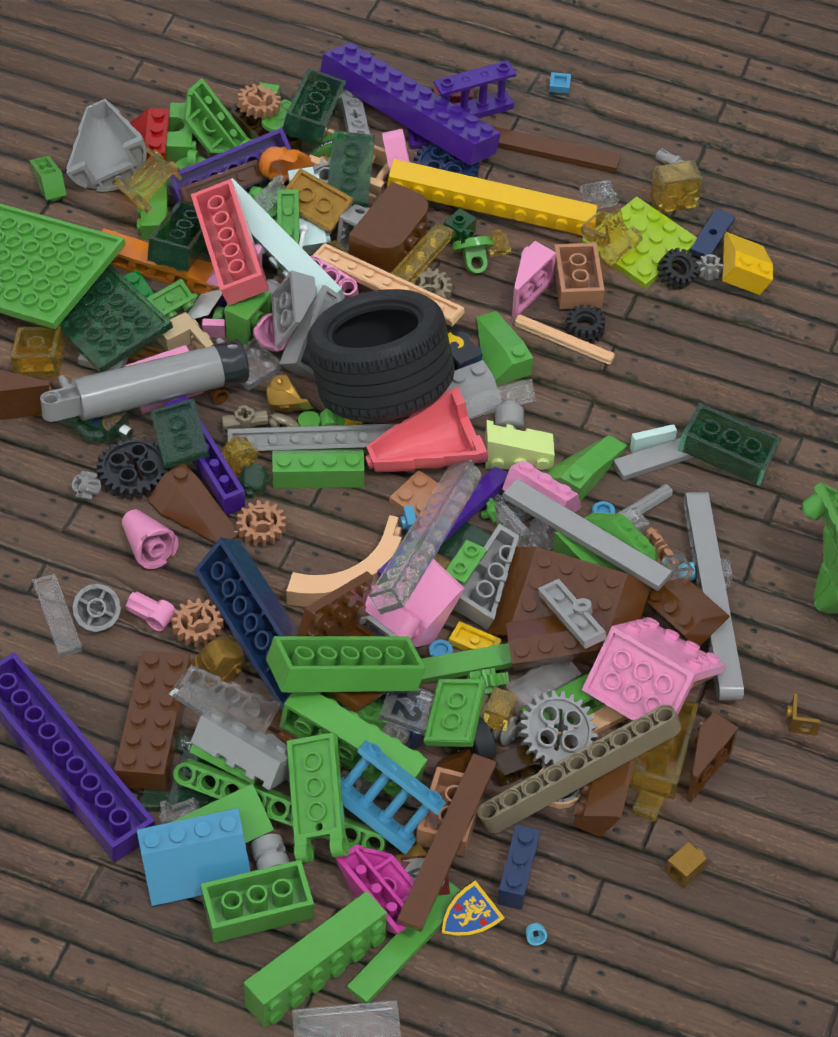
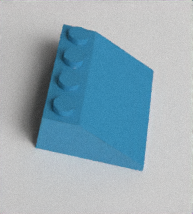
[137,808,250,906]

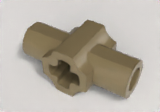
[221,405,268,431]

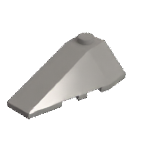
[279,285,341,381]

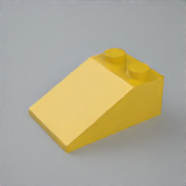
[722,232,773,295]

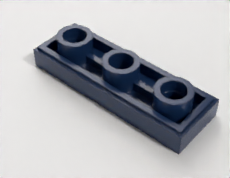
[690,208,735,258]

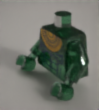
[63,410,133,445]

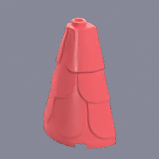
[365,387,488,472]

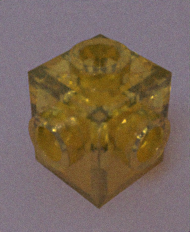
[221,436,260,473]

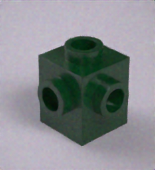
[443,208,477,244]

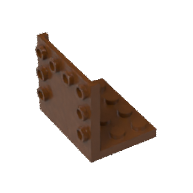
[297,571,388,713]

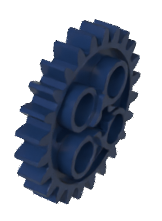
[413,142,480,177]

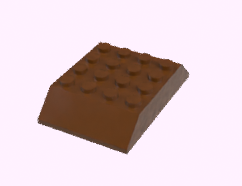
[487,546,651,667]

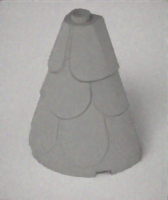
[66,99,146,192]

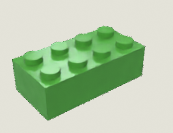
[201,860,314,943]

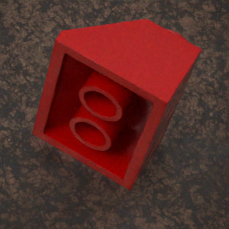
[130,108,170,170]

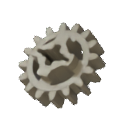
[407,267,452,299]

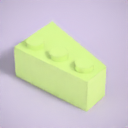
[485,420,555,470]

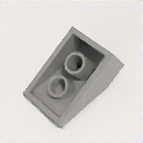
[271,270,317,348]

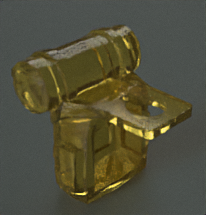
[581,208,643,265]

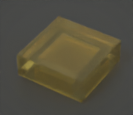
[632,789,664,822]

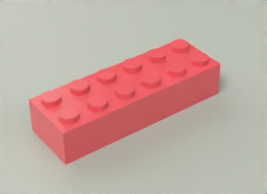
[191,179,269,306]

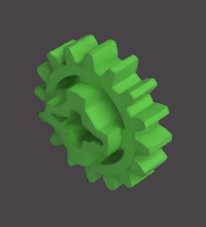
[467,668,510,694]

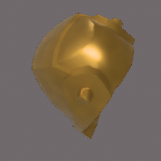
[267,374,314,413]
[191,636,245,690]

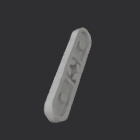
[340,90,370,148]

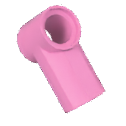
[125,591,176,632]

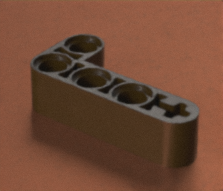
[231,103,302,152]

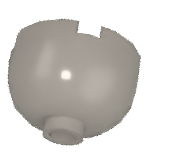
[72,583,121,632]

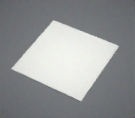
[187,289,222,319]

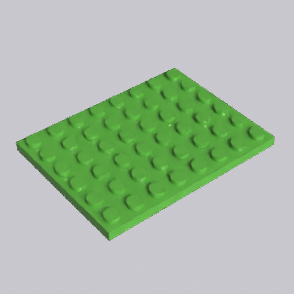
[0,204,126,329]

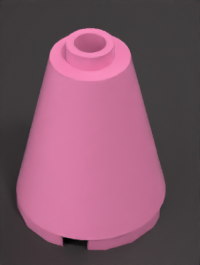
[122,509,178,569]

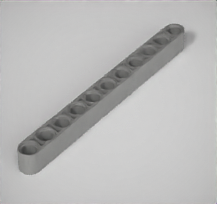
[684,492,744,701]

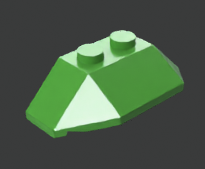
[183,78,248,154]
[584,513,658,579]

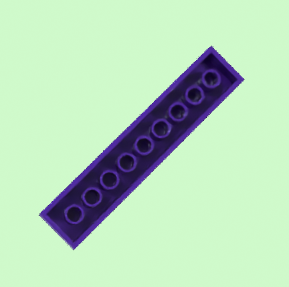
[320,43,501,166]
[0,652,155,863]

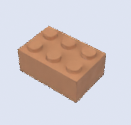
[554,243,605,309]
[416,767,484,857]

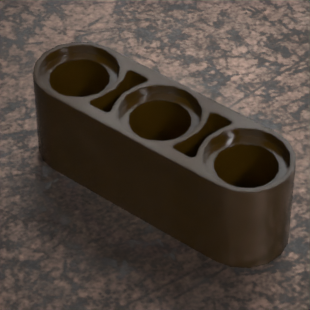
[490,736,558,786]

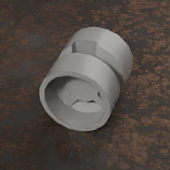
[251,834,290,870]

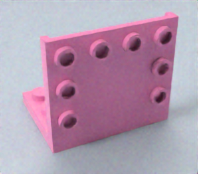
[582,617,726,720]

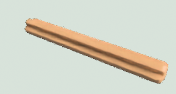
[515,314,615,365]

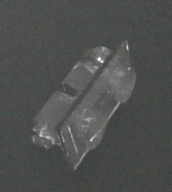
[254,175,286,213]

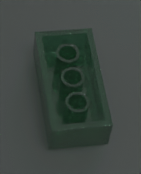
[283,68,346,146]
[147,199,207,272]
[677,402,782,486]

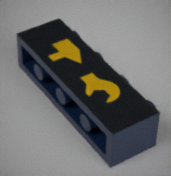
[446,323,483,370]

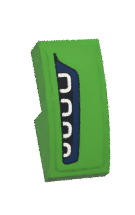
[309,131,345,158]

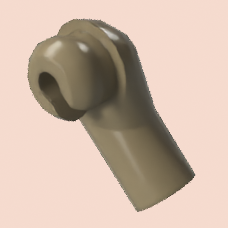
[268,412,300,427]

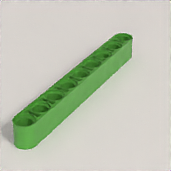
[173,759,388,851]

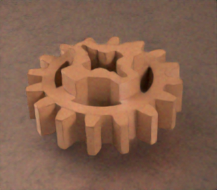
[236,84,281,120]
[236,500,286,547]
[171,598,224,647]

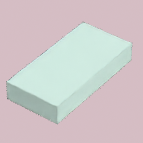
[630,425,677,453]

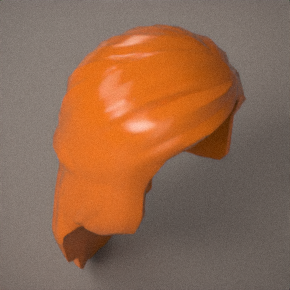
[259,146,314,183]

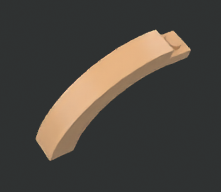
[287,515,402,607]

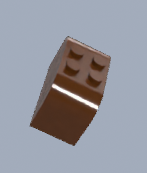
[349,182,428,275]

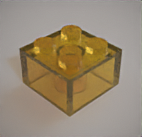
[650,160,702,213]
[10,326,66,377]

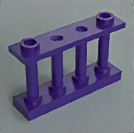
[434,60,517,119]

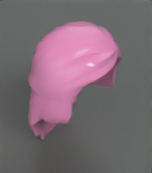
[253,313,295,352]

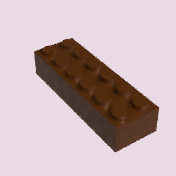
[114,650,192,791]

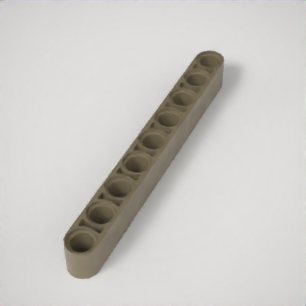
[477,705,681,834]

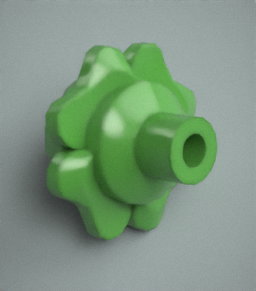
[481,498,505,525]

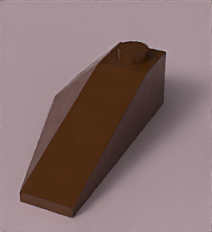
[148,463,239,544]

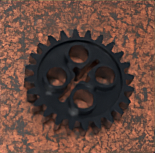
[96,435,171,500]

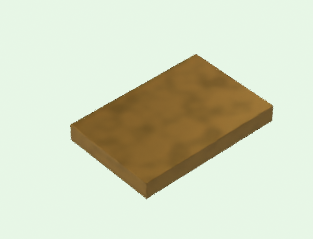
[285,168,354,234]

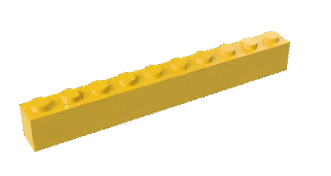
[387,159,597,236]

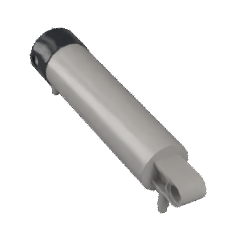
[40,338,250,422]

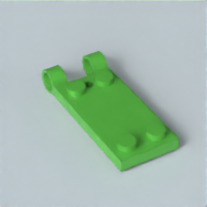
[287,732,349,863]

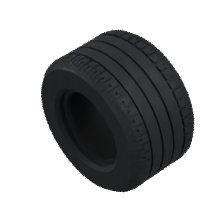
[307,289,455,422]

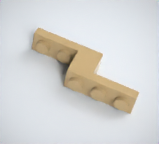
[133,296,213,351]

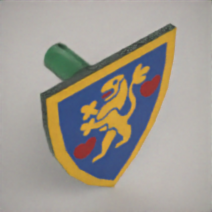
[441,880,505,936]

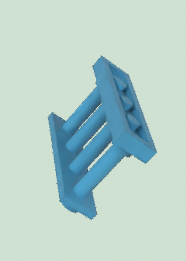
[341,740,446,854]

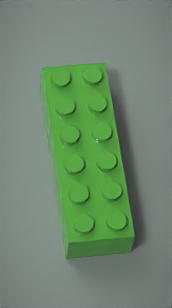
[266,636,426,693]
[279,692,428,804]
[244,891,387,1028]

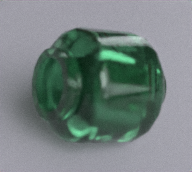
[238,463,270,499]

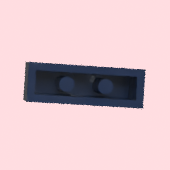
[497,824,541,910]

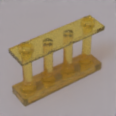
[112,147,183,214]

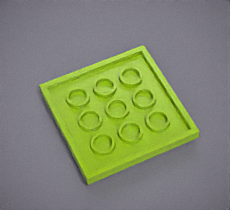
[582,197,697,289]

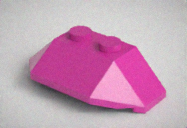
[336,844,414,935]

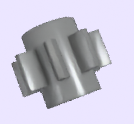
[696,254,723,280]
[72,471,101,500]

